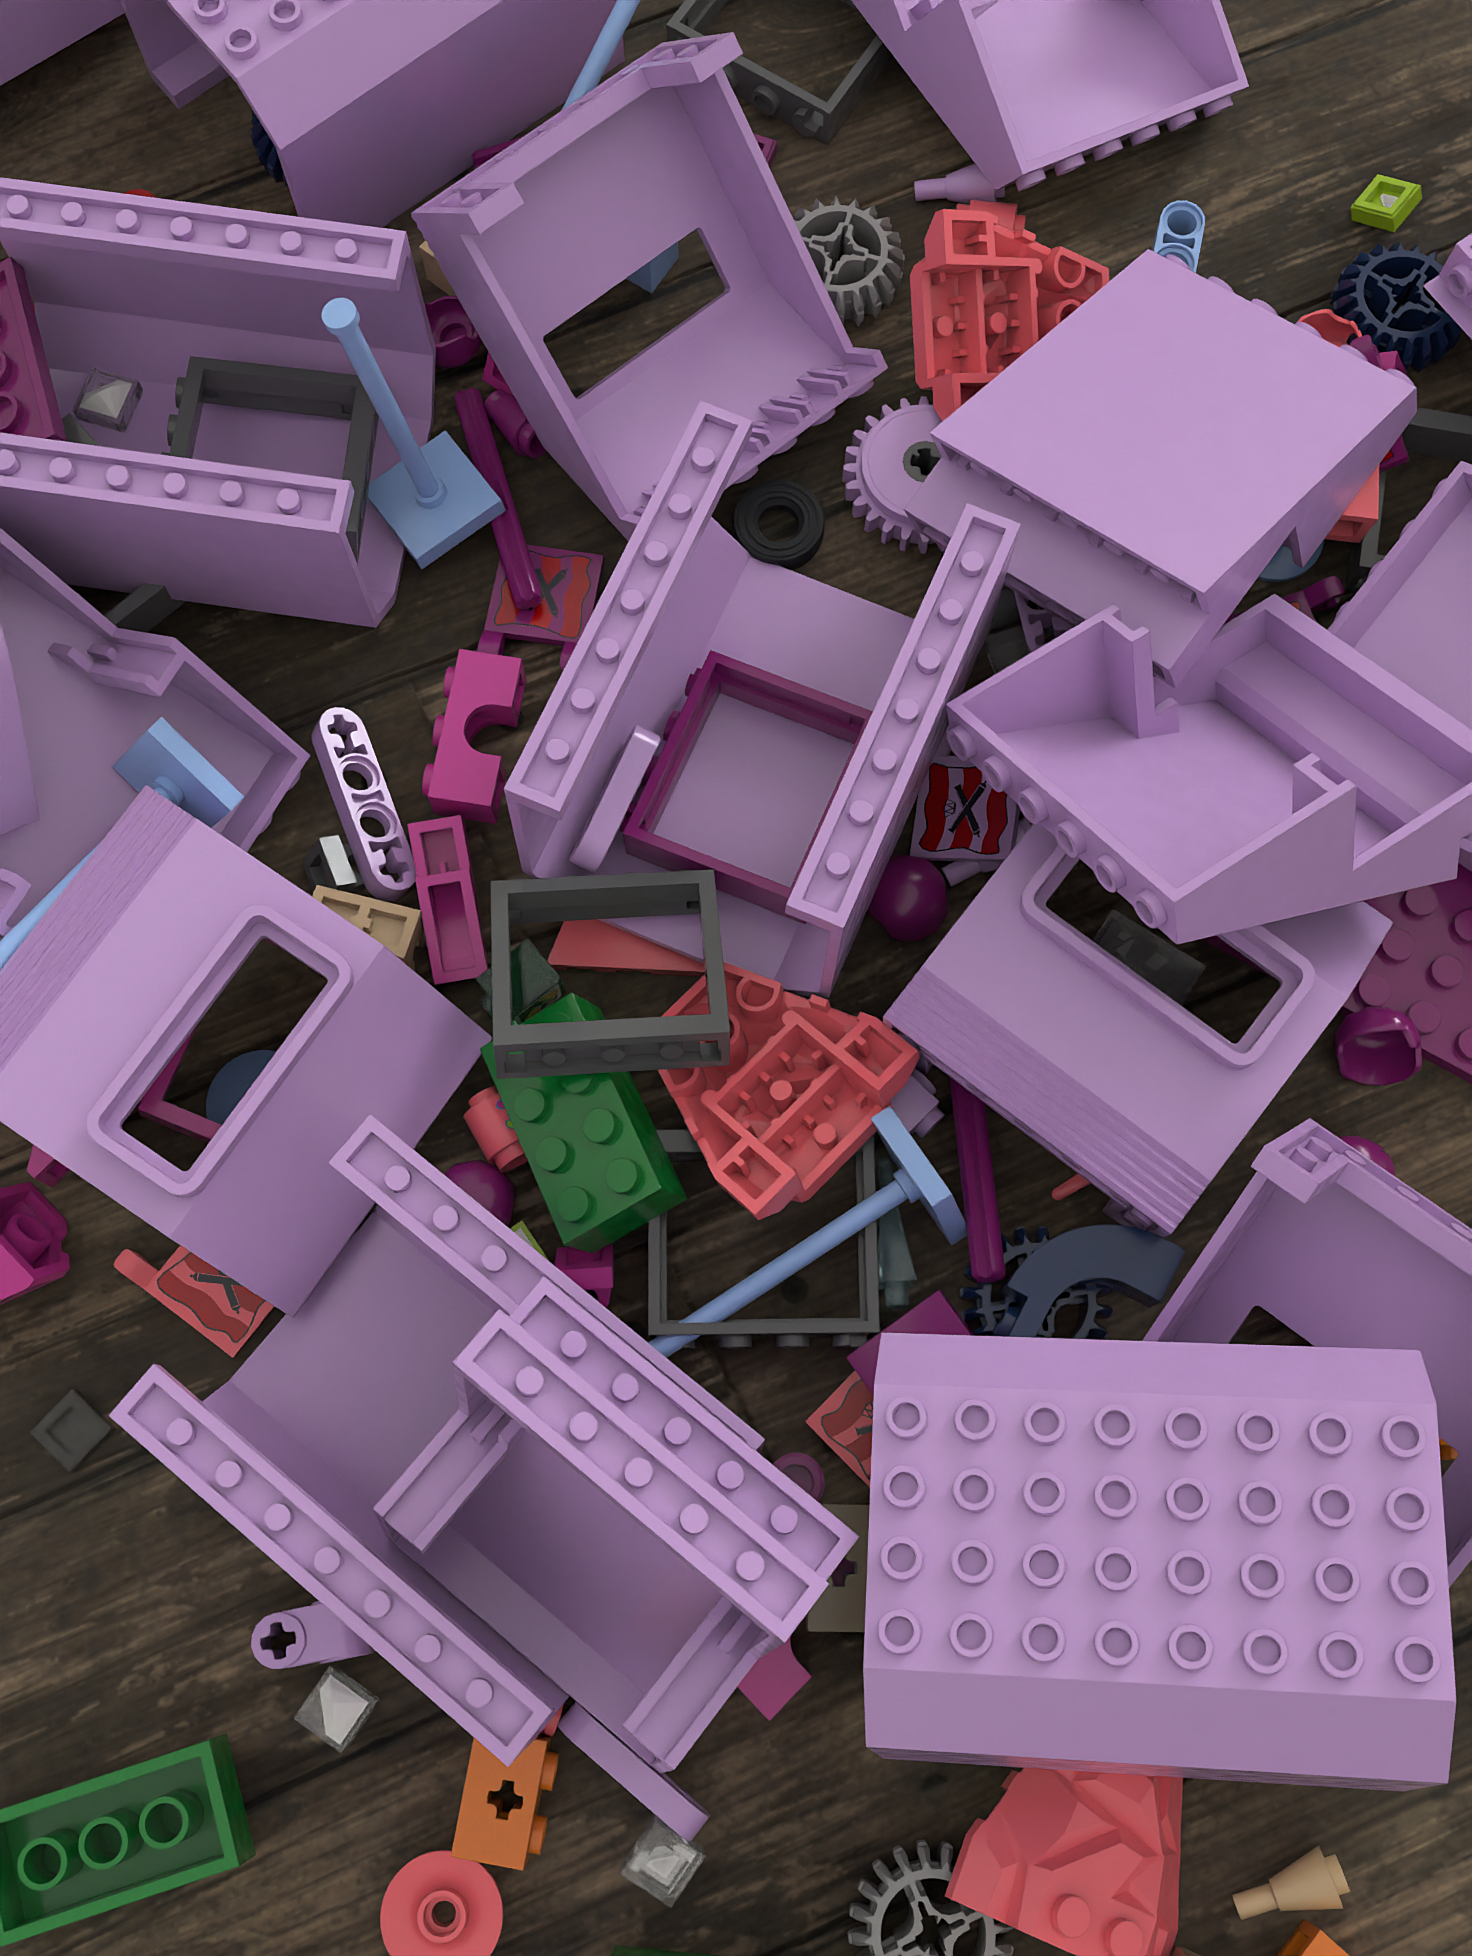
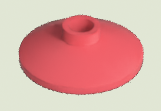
[380,1850,504,1956]

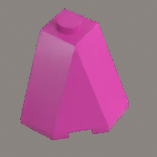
[0,1181,70,1305]

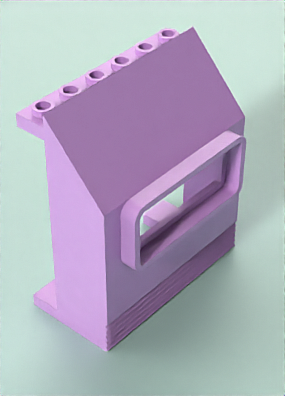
[411,32,888,542]
[0,785,493,1318]
[883,823,1394,1238]
[1142,1118,1472,1588]

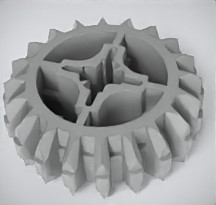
[794,196,905,327]
[848,1839,1013,1956]

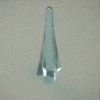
[878,1156,917,1309]

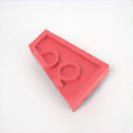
[546,919,705,977]

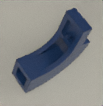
[993,1224,1186,1338]

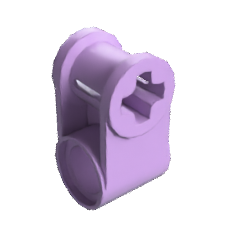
[251,1601,373,1669]

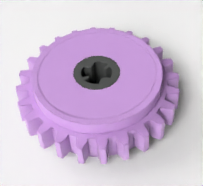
[842,396,946,554]

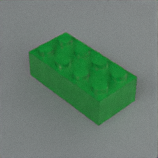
[480,992,688,1254]
[0,1733,256,1947]

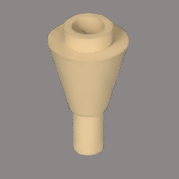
[1232,1845,1350,1920]

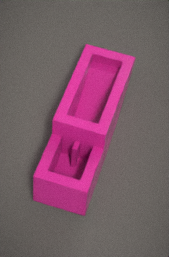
[407,815,489,985]

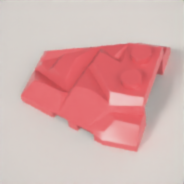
[910,209,1109,422]
[658,962,920,1220]
[945,1768,1183,1956]

